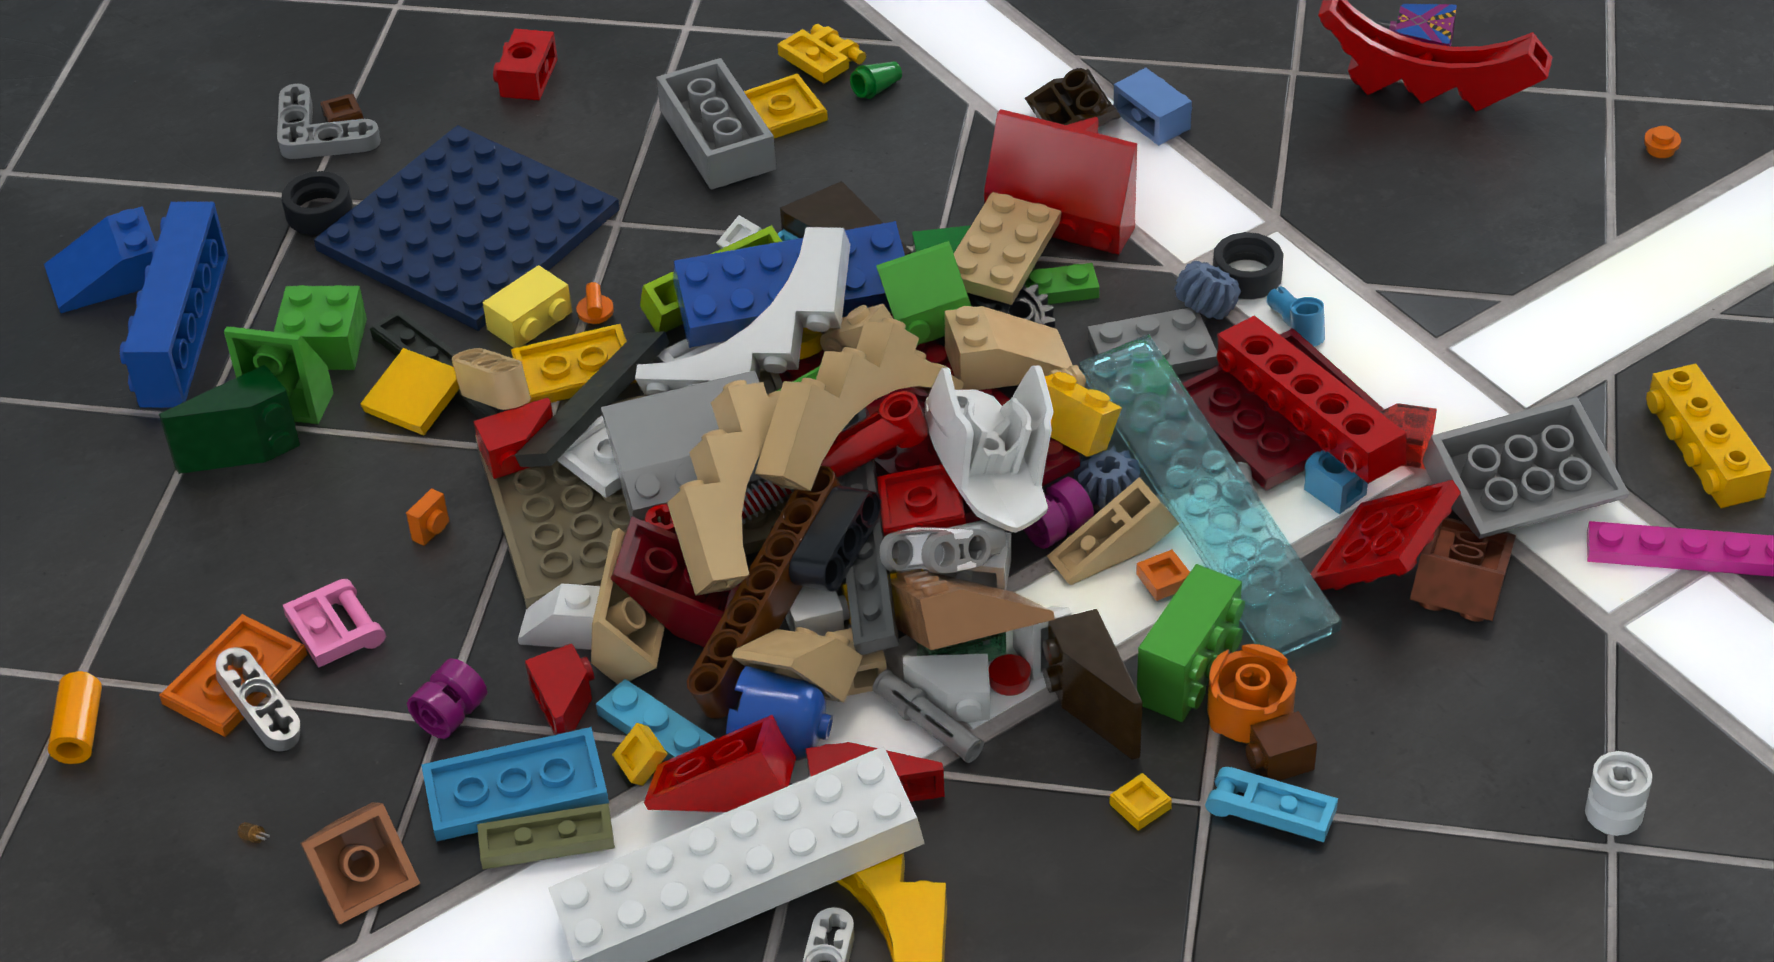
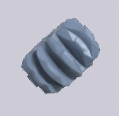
[1174,261,1241,319]
[1074,445,1142,509]

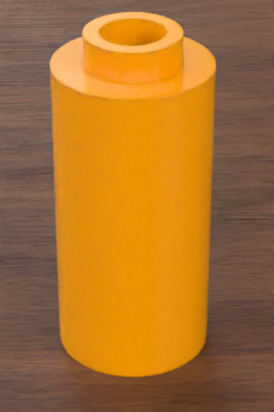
[48,671,102,764]

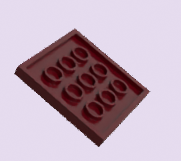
[1170,328,1391,491]

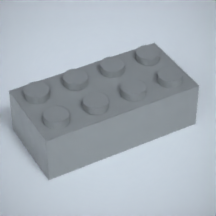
[656,58,776,190]

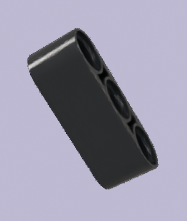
[789,485,881,592]

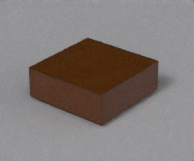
[320,93,363,122]

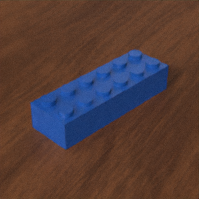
[120,202,229,407]
[673,221,905,348]

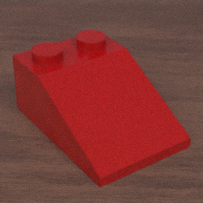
[644,715,796,812]

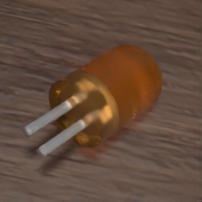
[237,822,270,843]

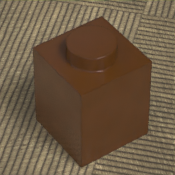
[1245,711,1317,781]

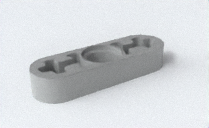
[216,647,300,751]

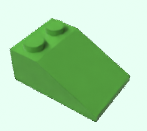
[224,326,334,424]

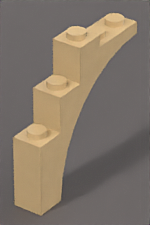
[755,318,964,491]
[667,380,781,596]

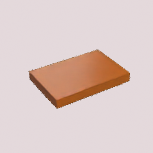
[159,614,308,737]

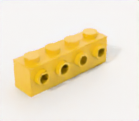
[1646,363,1772,508]

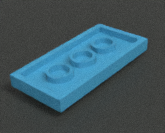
[421,727,609,842]

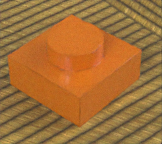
[406,488,450,546]
[1136,549,1190,601]

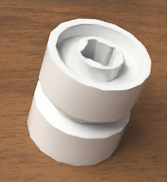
[1585,751,1652,836]

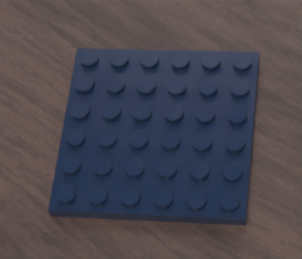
[314,125,620,331]

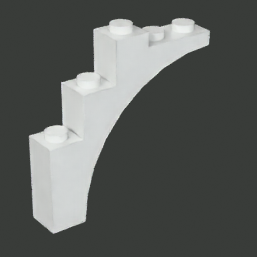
[635,227,850,396]

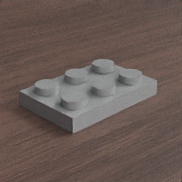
[1087,308,1219,388]

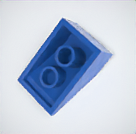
[44,206,155,313]

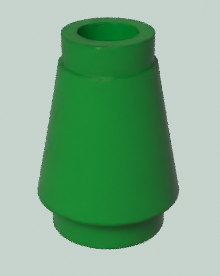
[850,61,902,99]

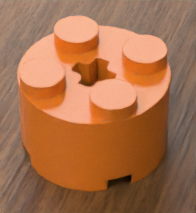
[1207,644,1297,743]

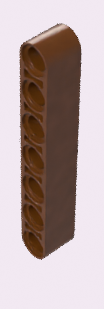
[687,466,841,719]

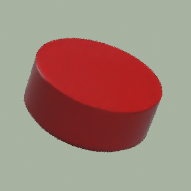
[989,654,1031,696]

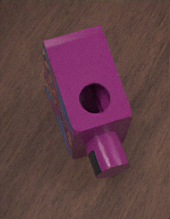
[1376,4,1457,46]

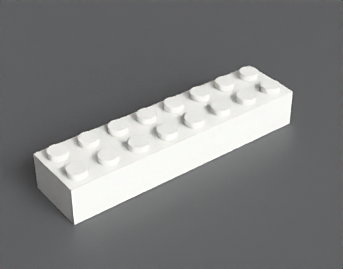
[548,746,925,962]

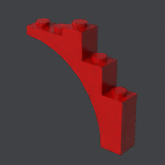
[1318,0,1553,112]

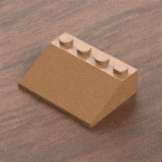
[891,569,1055,650]

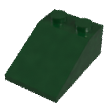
[159,364,300,474]

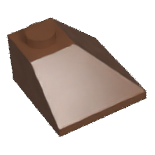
[300,802,420,924]

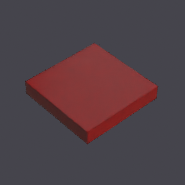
[877,464,967,536]

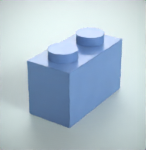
[1113,68,1192,146]

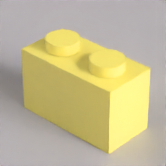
[482,265,572,348]

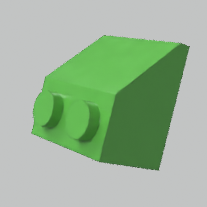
[876,241,971,346]

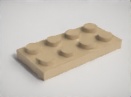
[954,192,1061,305]

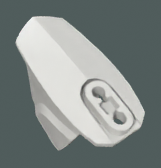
[925,365,1054,533]

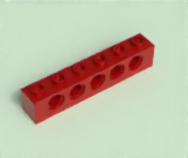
[1216,315,1407,484]

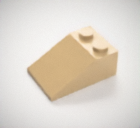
[945,306,1072,390]

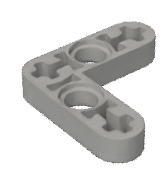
[277,84,381,159]

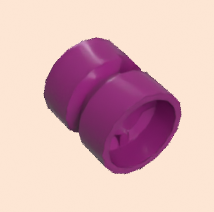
[1023,477,1094,549]
[407,658,488,739]

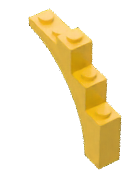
[836,853,947,962]

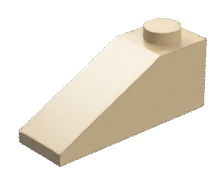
[1047,477,1180,585]

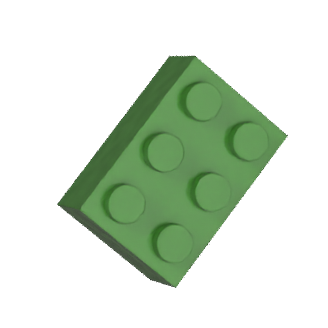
[1137,564,1245,722]

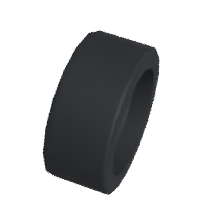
[282,171,353,235]
[1213,232,1284,299]

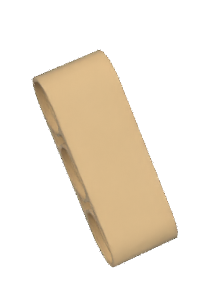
[452,348,531,410]

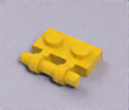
[777,24,866,84]

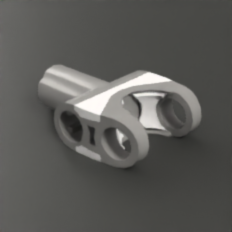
[880,520,1006,574]

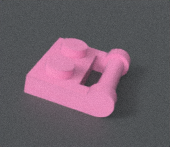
[282,579,386,668]

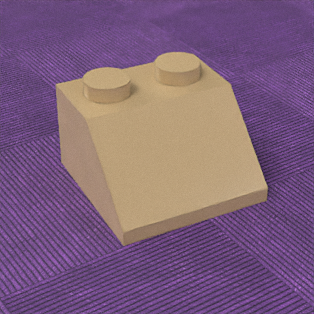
[732,627,863,703]

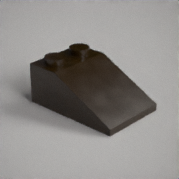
[1043,609,1143,760]

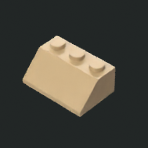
[591,528,665,684]

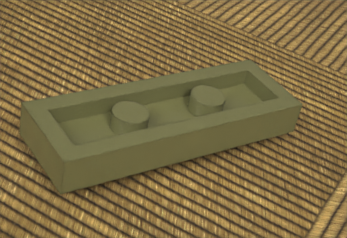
[477,803,615,869]

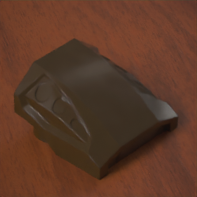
[1025,68,1121,127]

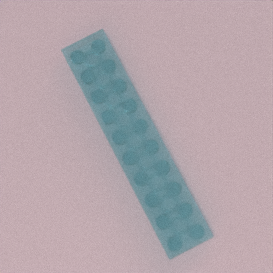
[1079,334,1342,655]

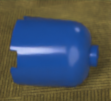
[726,666,833,761]

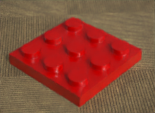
[1306,480,1461,592]

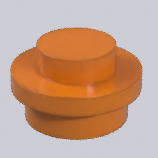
[1644,126,1681,158]

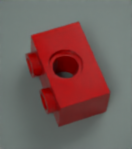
[493,29,558,101]

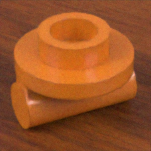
[576,282,614,324]

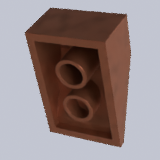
[1410,517,1516,621]

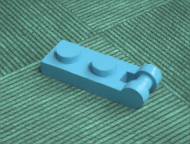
[1205,767,1338,842]

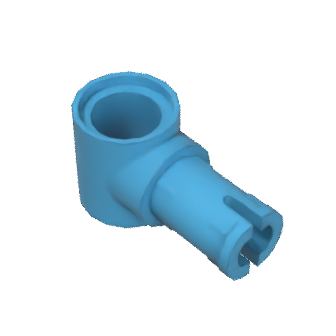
[1266,286,1325,346]

